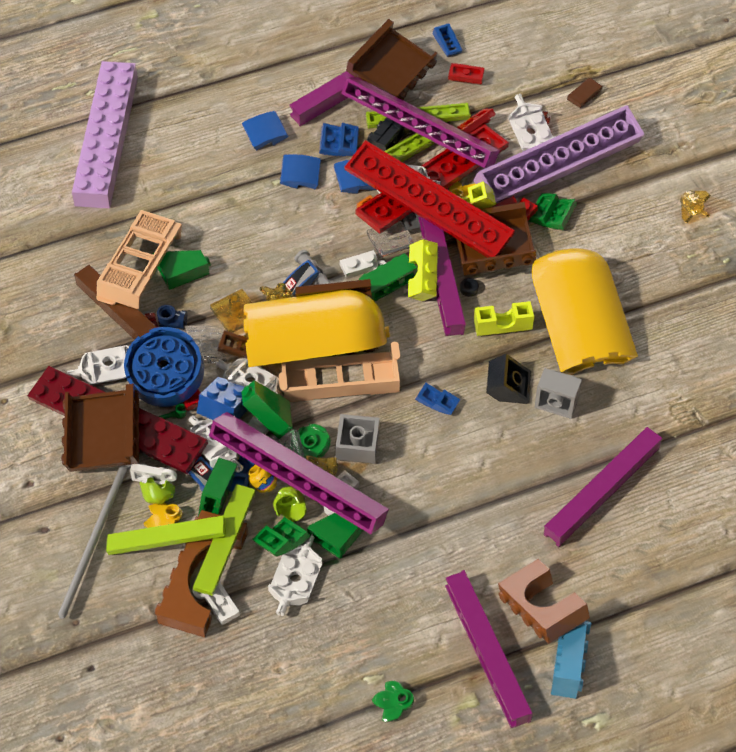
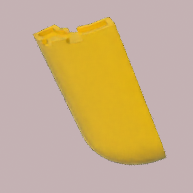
[532,248,638,375]
[244,290,390,367]

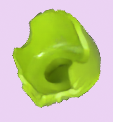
[139,477,175,504]
[273,486,306,522]

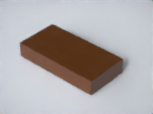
[567,77,603,108]

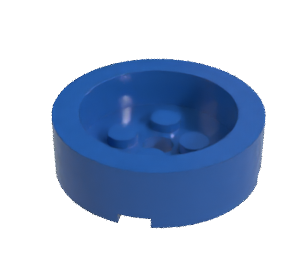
[124,327,204,407]

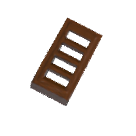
[217,330,249,358]

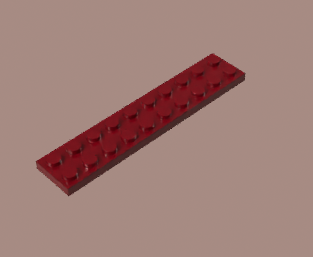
[27,366,208,475]

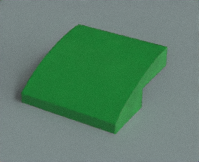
[528,193,577,230]
[252,517,311,557]

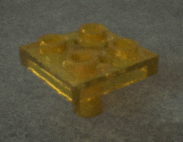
[210,289,253,333]

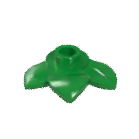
[372,681,414,722]

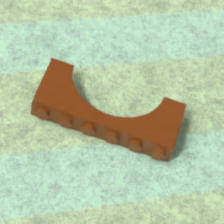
[155,510,248,638]

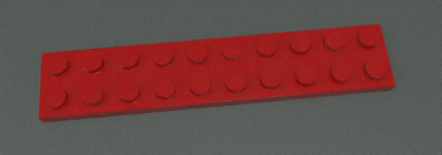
[355,124,509,234]
[344,140,515,258]

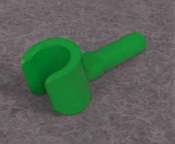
[159,404,186,419]

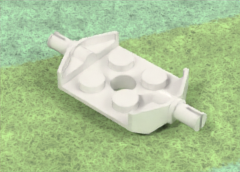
[508,94,556,151]
[67,345,129,386]
[216,358,279,394]
[189,415,243,472]
[268,535,322,616]

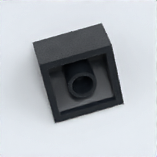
[486,354,531,404]

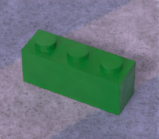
[359,253,417,302]

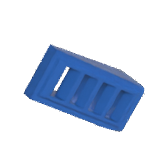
[432,23,463,57]

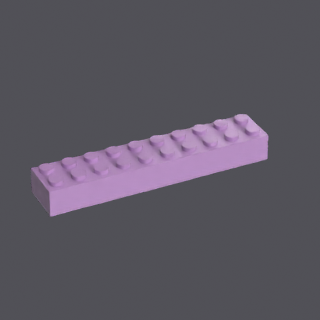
[72,61,138,209]
[473,105,645,204]

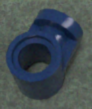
[157,305,188,330]

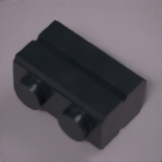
[367,117,405,151]

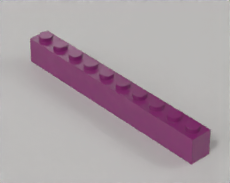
[341,77,500,168]
[209,412,389,534]

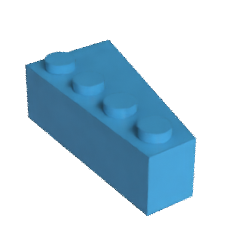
[551,620,591,699]

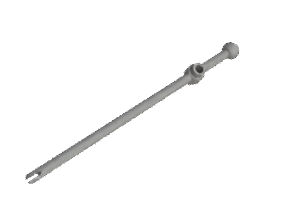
[58,464,132,619]

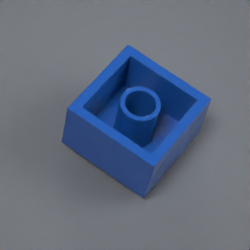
[197,377,248,420]

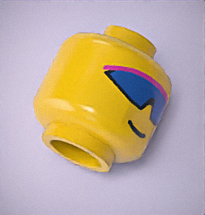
[248,464,278,493]

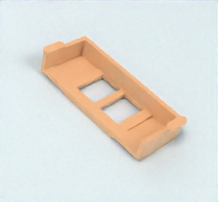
[96,210,182,309]
[279,342,400,402]

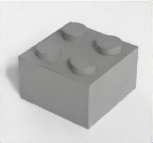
[534,368,582,419]
[336,414,380,464]

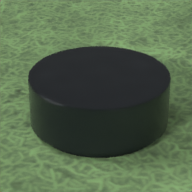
[460,278,479,297]

